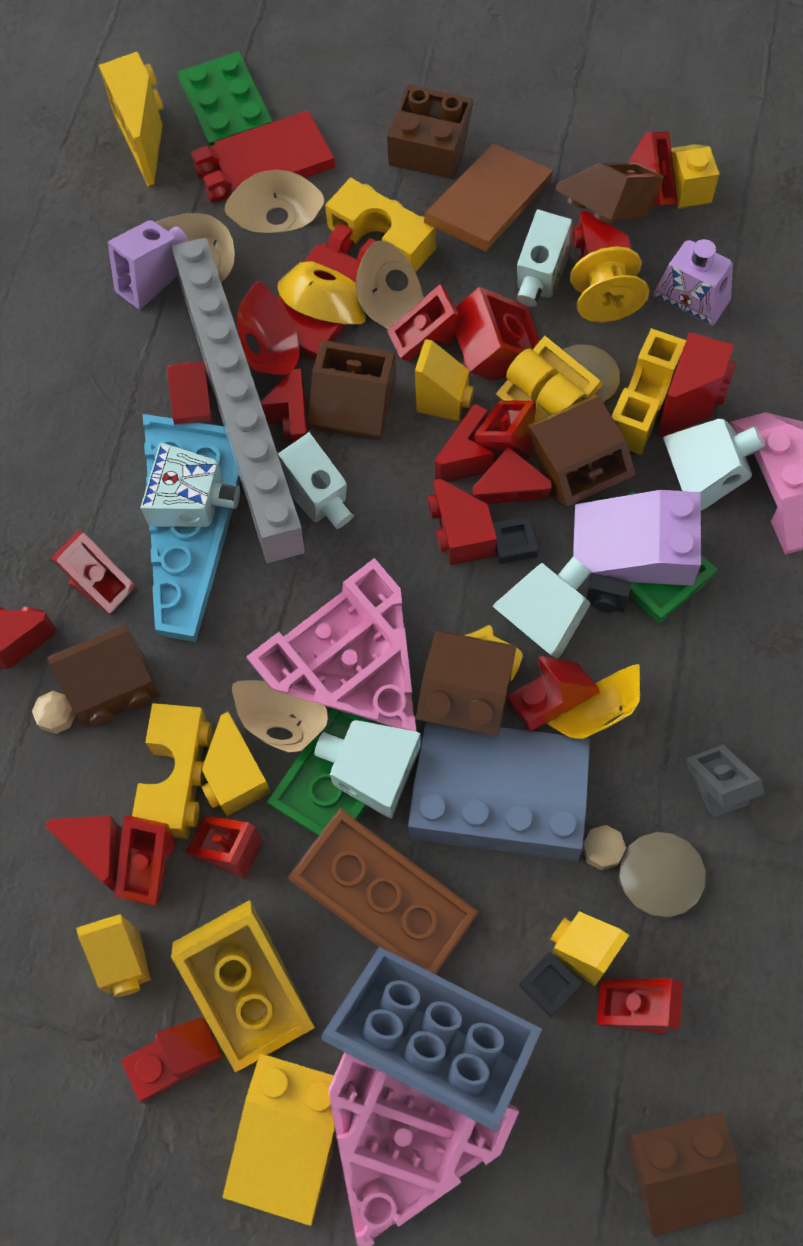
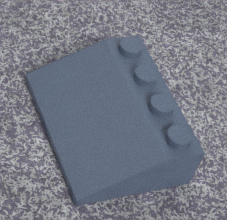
[408,721,590,861]
[321,946,542,1132]

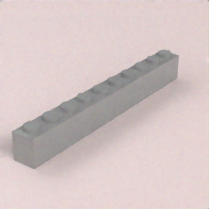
[171,238,305,563]

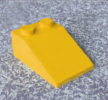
[98,52,164,186]
[171,900,315,1073]
[222,1053,337,1226]

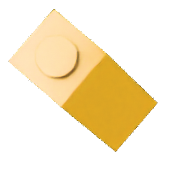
[671,144,719,208]
[415,339,474,421]
[201,712,271,816]
[550,911,629,987]
[76,914,151,997]

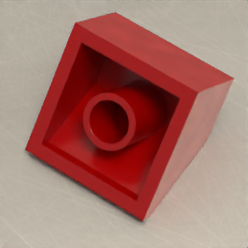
[455,286,540,381]
[657,332,737,437]

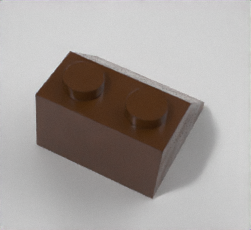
[47,624,160,728]
[416,630,517,736]
[625,1112,744,1236]

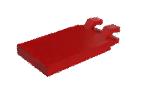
[191,110,335,203]
[277,224,376,360]

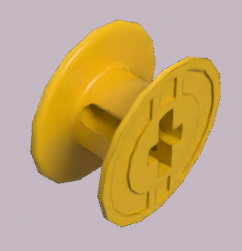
[570,246,650,323]

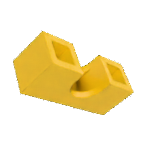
[325,177,436,273]
[612,328,686,455]
[132,703,212,840]

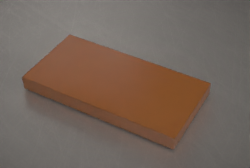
[424,143,553,252]
[287,808,479,975]

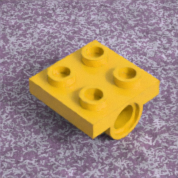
[496,336,603,422]

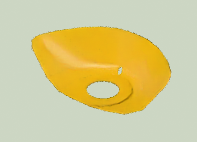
[278,261,366,324]
[547,664,640,739]

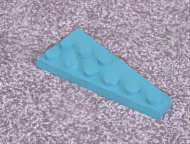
[143,414,241,642]

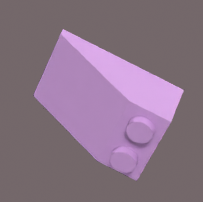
[573,490,701,586]

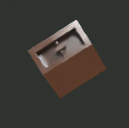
[387,84,473,180]
[555,162,664,223]
[307,340,397,440]
[528,395,636,507]

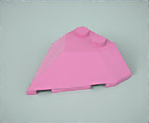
[730,412,803,555]
[246,558,417,732]
[328,1052,519,1246]

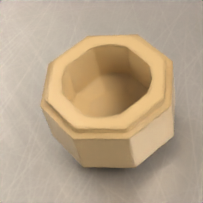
[32,691,75,734]
[582,825,626,871]

